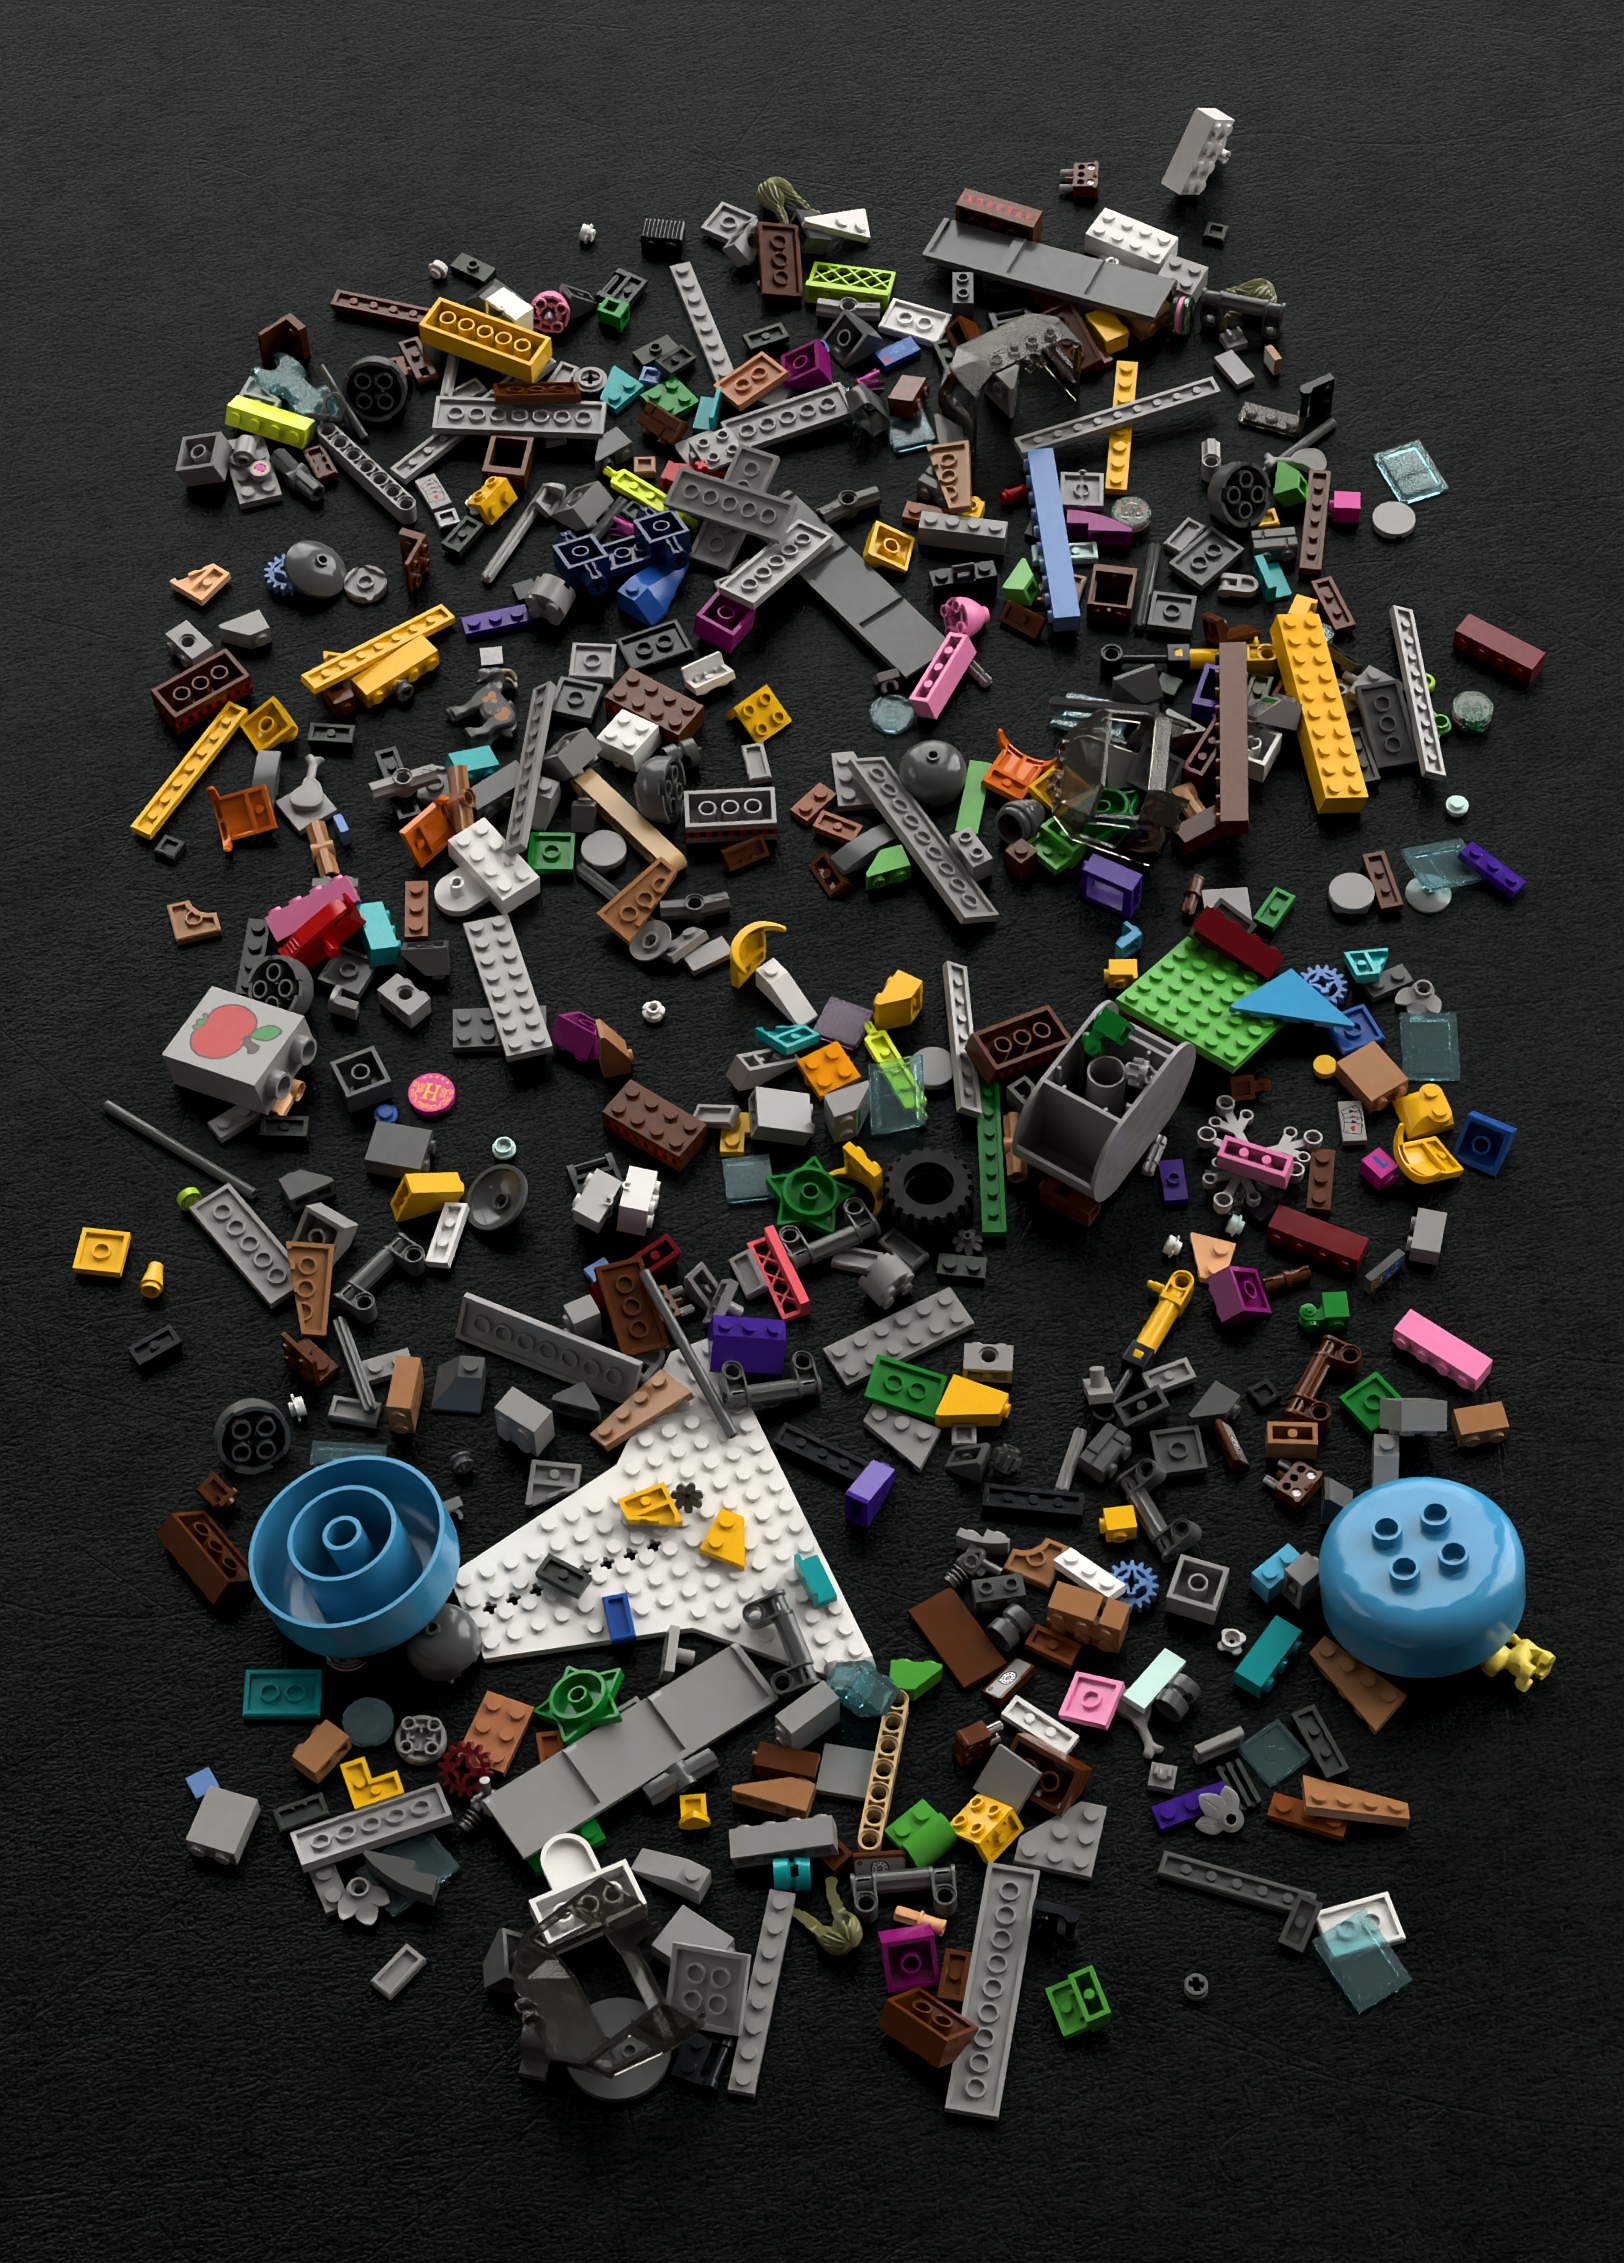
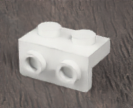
[681,651,736,696]

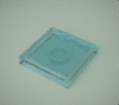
[885,408,936,453]
[722,1154,775,1203]
[1237,1718,1311,1788]

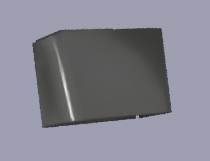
[845,382,891,436]

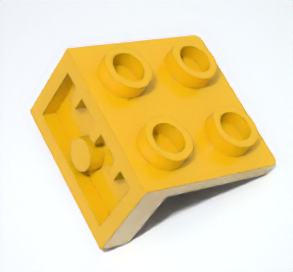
[725,684,792,743]
[950,1793,1024,1864]

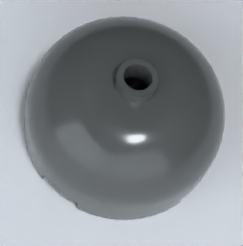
[342,356,408,422]
[1207,461,1271,528]
[899,740,967,807]
[634,756,686,824]
[247,955,314,1015]
[214,1398,291,1475]
[403,1603,482,1682]

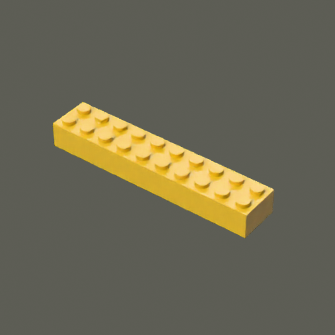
[1269,614,1368,814]

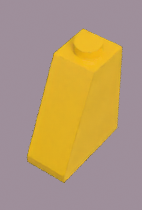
[390,1172,464,1222]
[935,1374,1011,1428]

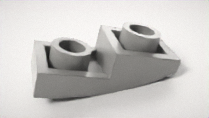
[956,1527,1010,1555]

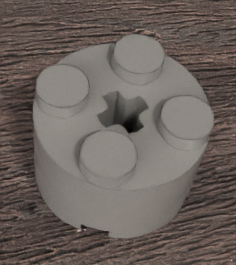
[525,574,576,625]
[858,1251,914,1310]

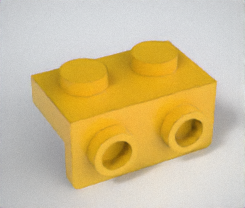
[467,476,518,525]

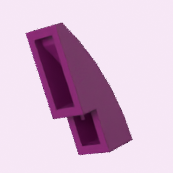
[1066,509,1132,546]

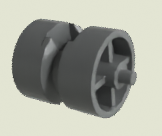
[660,737,702,769]

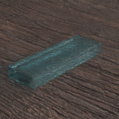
[310,1440,387,1467]

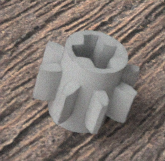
[1124,1057,1154,1089]

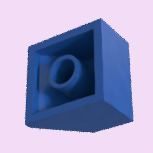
[1452,1111,1517,1176]

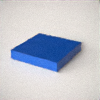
[1323,1003,1385,1058]

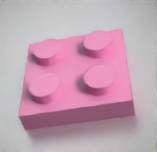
[1058,1671,1125,1730]

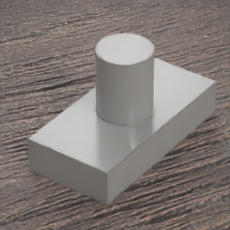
[702,1279,744,1327]
[1082,1366,1114,1405]
[659,1625,695,1683]

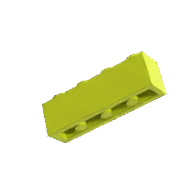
[225,395,315,449]

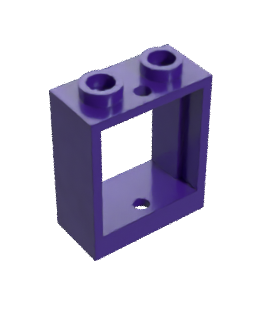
[1191,663,1249,722]
[1079,853,1143,918]

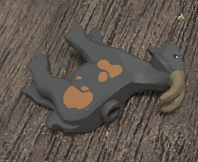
[446,667,518,749]

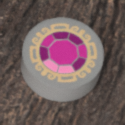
[249,460,272,481]

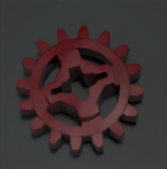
[438,1741,495,1797]

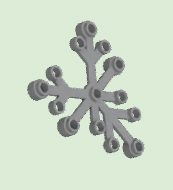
[1197,1095,1323,1214]

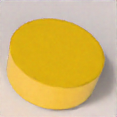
[1313,1055,1336,1079]

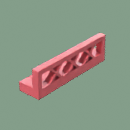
[747,1225,810,1322]

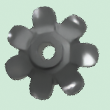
[952,1229,983,1256]
[671,1482,703,1513]

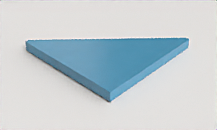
[1229,968,1355,1031]

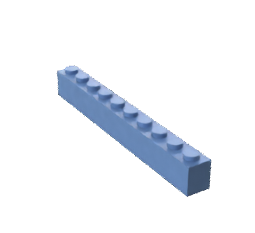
[1023,448,1081,632]

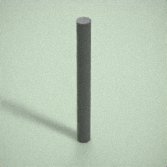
[317,364,368,440]

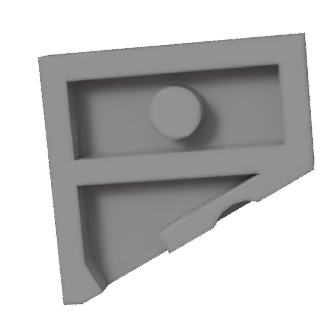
[525,1459,582,1508]

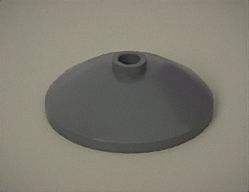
[284,540,347,599]
[465,1164,528,1232]

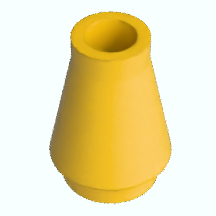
[139,1261,163,1298]

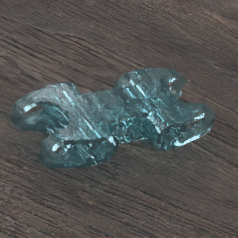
[251,352,345,433]

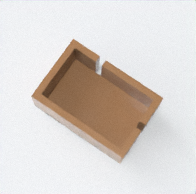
[1046,1581,1130,1654]

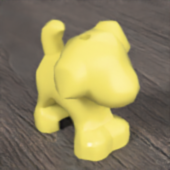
[1480,1633,1556,1692]

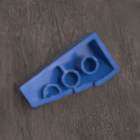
[617,561,690,627]

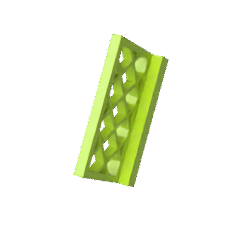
[805,261,896,312]

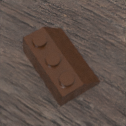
[1009,1732,1093,1817]
[877,1986,979,2068]

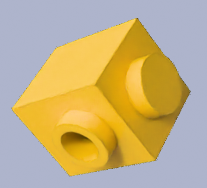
[1099,1505,1137,1543]

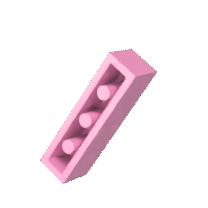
[909,632,977,719]
[264,875,362,944]
[1392,1309,1493,1392]

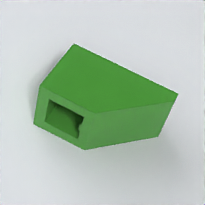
[1273,461,1309,508]
[1002,558,1040,606]
[866,844,911,891]
[889,1659,942,1701]

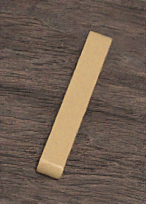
[570,768,687,873]
[858,1689,909,1852]

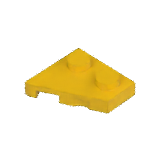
[618,1482,683,1527]
[700,1508,745,1571]

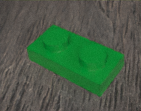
[1253,886,1296,933]

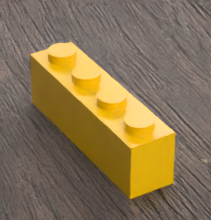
[351,635,439,709]

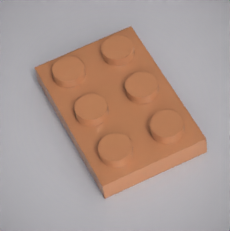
[713,351,790,412]
[456,1690,535,1777]

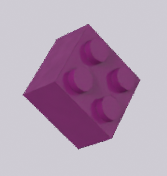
[693,589,756,653]

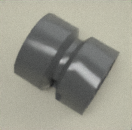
[986,1603,1034,1652]
[1153,1673,1201,1722]

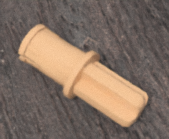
[893,1906,947,1936]

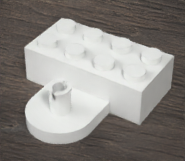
[1161,108,1235,195]
[1084,208,1178,275]
[434,817,540,916]
[528,1833,648,1958]

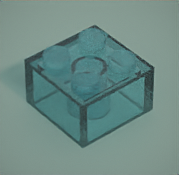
[826,1659,900,1717]

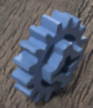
[264,554,302,596]
[1300,965,1347,1008]
[1108,1560,1159,1614]

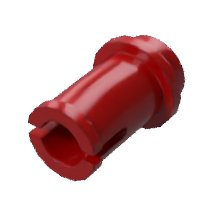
[999,484,1028,506]

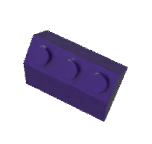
[707,1315,786,1377]

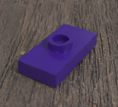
[1158,1159,1189,1205]

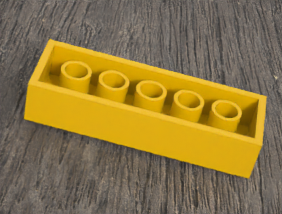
[419,297,552,383]

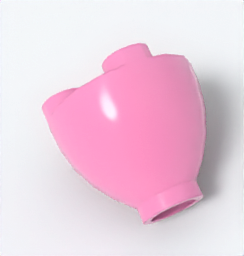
[531,291,570,333]
[940,597,990,638]

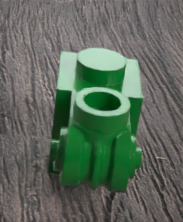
[1081,1007,1135,1058]
[1298,1291,1349,1332]

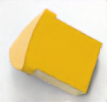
[679,1793,711,1830]

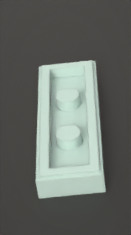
[1031,542,1098,566]
[1122,1648,1186,1714]

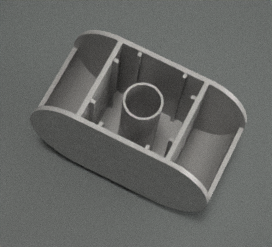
[1012,1000,1196,1202]

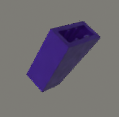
[845,1460,895,1529]

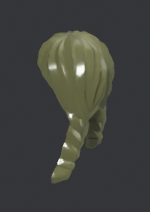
[756,177,821,224]
[1218,278,1277,331]
[792,1876,863,1956]

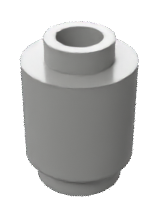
[233,435,257,467]

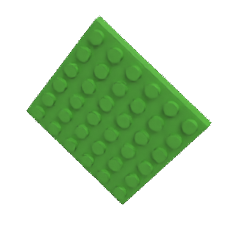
[1115,936,1288,1074]

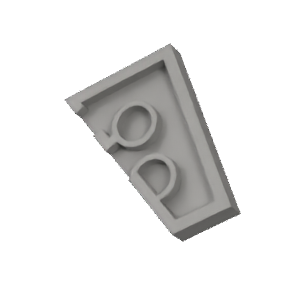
[863,1403,941,1473]

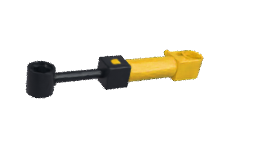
[1100,636,1278,675]
[1091,1270,1194,1432]

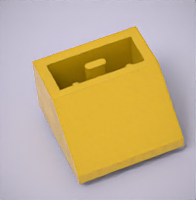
[873,970,923,1031]

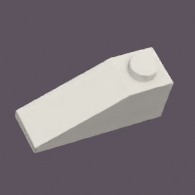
[755,958,818,1025]

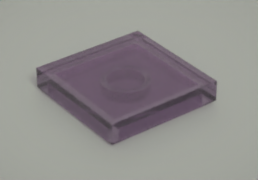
[813,996,874,1051]

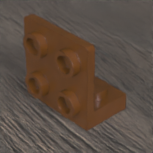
[257,313,311,364]
[398,527,431,594]
[1200,612,1261,645]
[280,1332,340,1389]

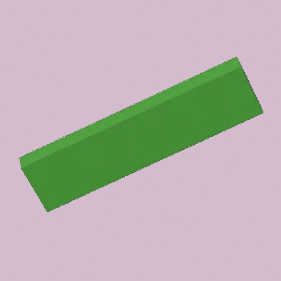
[955,760,992,837]

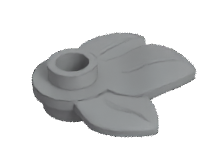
[1395,980,1442,1021]
[1195,1786,1244,1835]
[338,1877,390,1926]

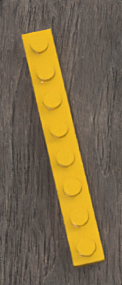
[1105,361,1138,495]
[301,604,455,695]
[130,701,248,840]

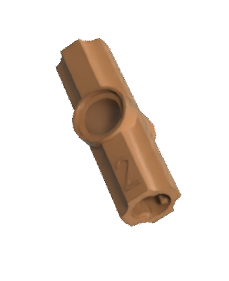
[446,765,476,835]
[306,819,340,878]
[1003,1112,1028,1183]

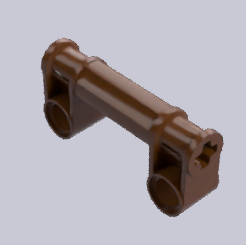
[1282,1335,1362,1433]

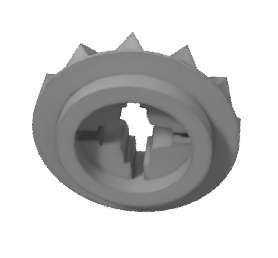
[573,367,607,396]

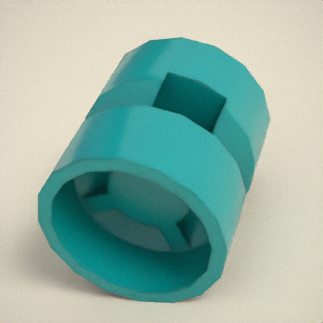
[773,1856,811,1892]

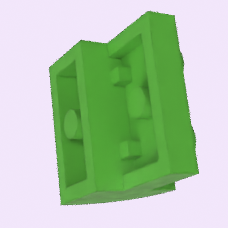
[1026,814,1089,876]
[884,1799,958,1868]
[1045,1965,1112,2040]

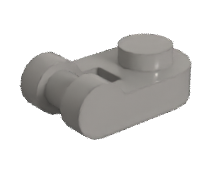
[1218,573,1259,598]
[635,1350,665,1386]

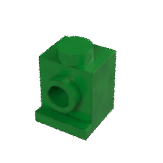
[596,296,630,332]

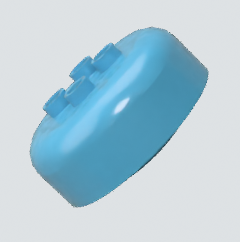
[248,1455,460,1658]
[1318,1477,1526,1678]

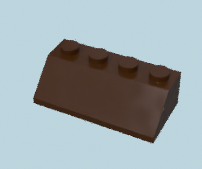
[156,1510,253,1604]

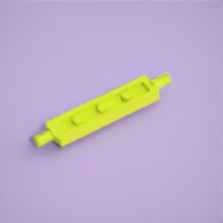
[603,466,698,529]
[863,1021,928,1122]

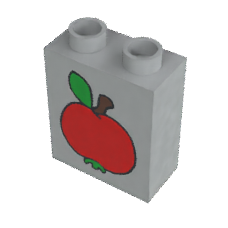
[162,986,317,1115]

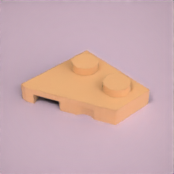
[169,563,231,606]
[1190,1232,1236,1284]

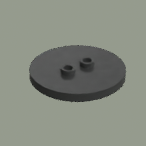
[564,1998,671,2102]

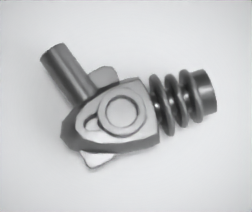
[943,1543,1003,1589]
[457,1776,497,1835]

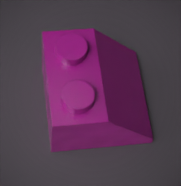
[781,339,832,392]
[549,1011,617,1062]
[1207,1266,1272,1324]
[878,1924,940,1993]

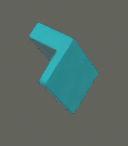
[693,388,722,434]
[1253,554,1292,602]
[794,1553,837,1609]

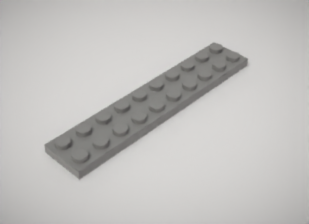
[846,757,999,924]
[945,1862,1040,2121]

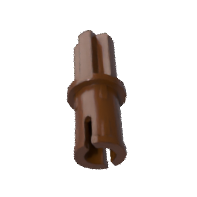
[1181,874,1205,917]

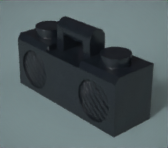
[928,560,998,604]

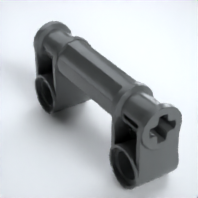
[1200,287,1287,339]
[779,1197,881,1272]
[332,1232,427,1324]
[718,1351,822,1410]
[1116,1458,1202,1563]
[742,1589,822,1699]
[850,1864,957,1924]

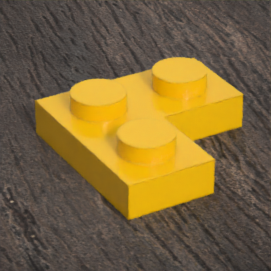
[720,1112,751,1157]
[340,1757,405,1810]

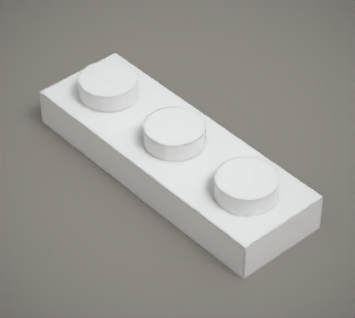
[425,1202,470,1268]
[1053,1548,1126,1603]
[1001,1695,1079,1755]

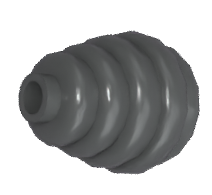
[995,799,1045,844]

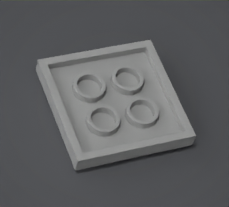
[664,1942,751,2036]

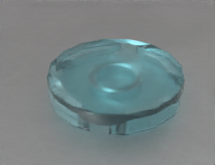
[870,694,914,734]
[342,1697,394,1747]

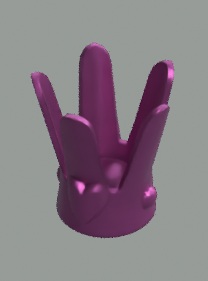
[852,369,885,390]
[608,514,634,537]

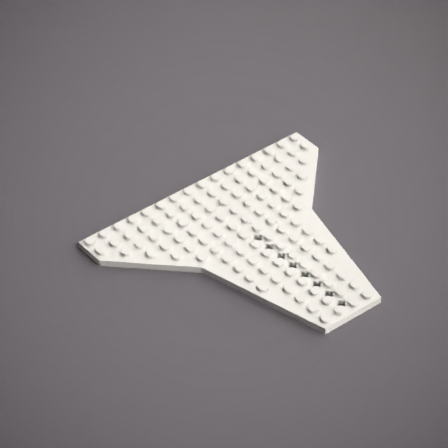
[453,1338,873,1679]

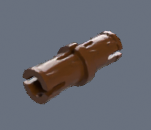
[1261,1265,1312,1293]

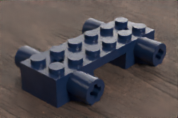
[552,505,692,596]

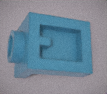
[1115,921,1142,959]

